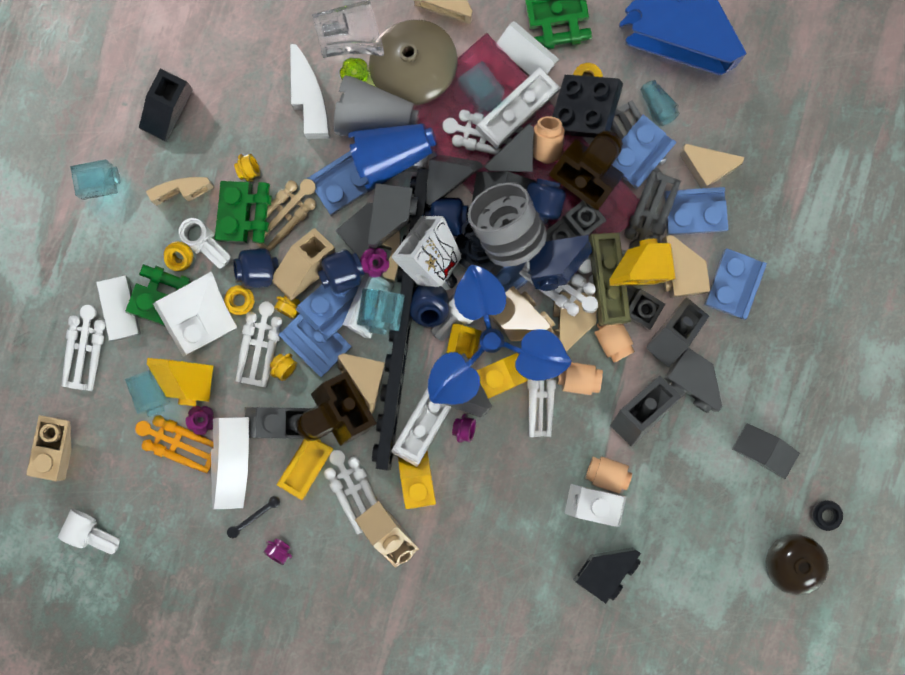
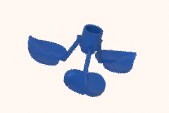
[428,265,571,404]

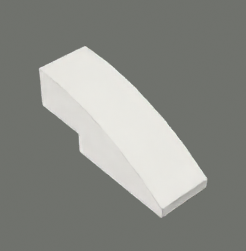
[290,44,330,139]
[211,417,249,510]

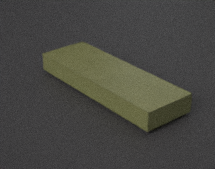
[589,232,631,326]

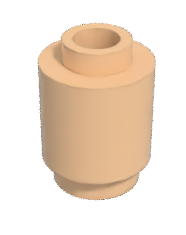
[533,116,564,164]
[594,323,635,363]
[557,362,603,395]
[585,456,632,494]

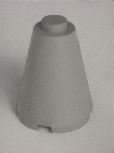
[334,75,419,136]

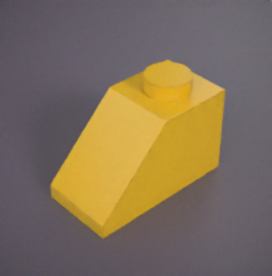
[609,238,676,286]
[477,353,528,399]
[147,358,213,406]
[398,450,436,510]

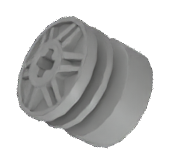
[467,182,547,267]

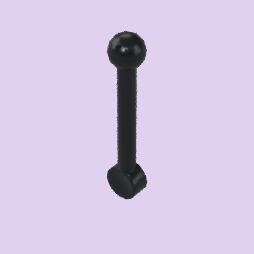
[227,496,280,539]

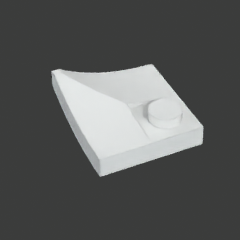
[153,272,237,357]

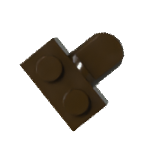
[549,131,624,211]
[297,371,377,446]

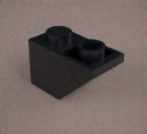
[139,68,193,142]
[573,547,641,604]

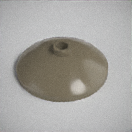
[369,19,458,105]

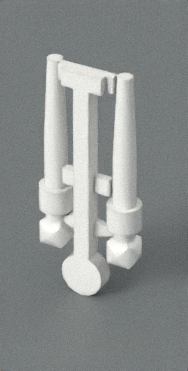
[443,109,523,155]
[519,261,598,316]
[235,301,283,388]
[61,305,106,391]
[527,377,557,437]
[324,450,377,535]

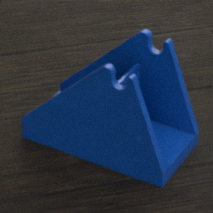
[619,0,747,76]

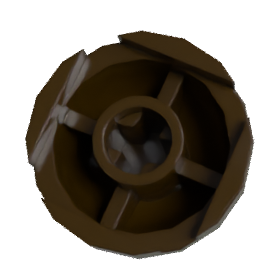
[765,534,829,595]

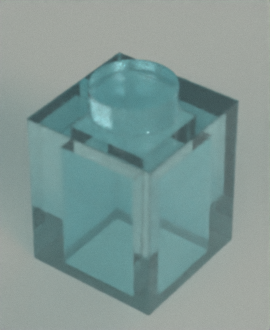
[458,60,504,113]
[70,159,120,200]
[357,288,405,335]
[125,370,171,417]

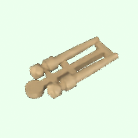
[248,179,317,252]

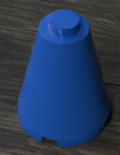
[348,123,437,191]

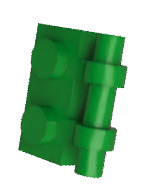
[525,0,592,50]
[214,181,272,244]
[125,264,191,327]

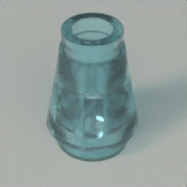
[640,80,680,126]

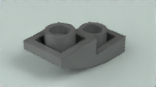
[545,200,606,242]
[626,285,665,330]

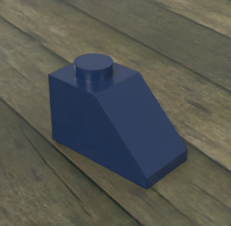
[529,235,592,291]

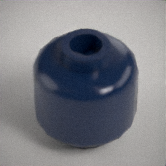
[527,178,566,225]
[425,197,469,236]
[233,248,279,289]
[318,249,365,294]
[410,285,449,328]

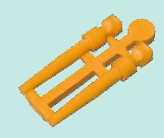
[135,415,214,474]

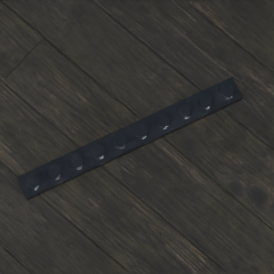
[372,168,429,470]

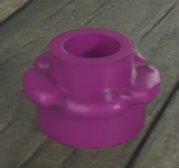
[360,248,389,278]
[185,405,214,435]
[452,414,476,443]
[263,538,292,565]

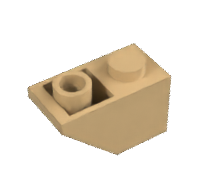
[272,228,335,301]
[662,235,710,298]
[489,286,555,341]
[553,292,597,352]
[26,415,71,481]
[355,501,419,568]

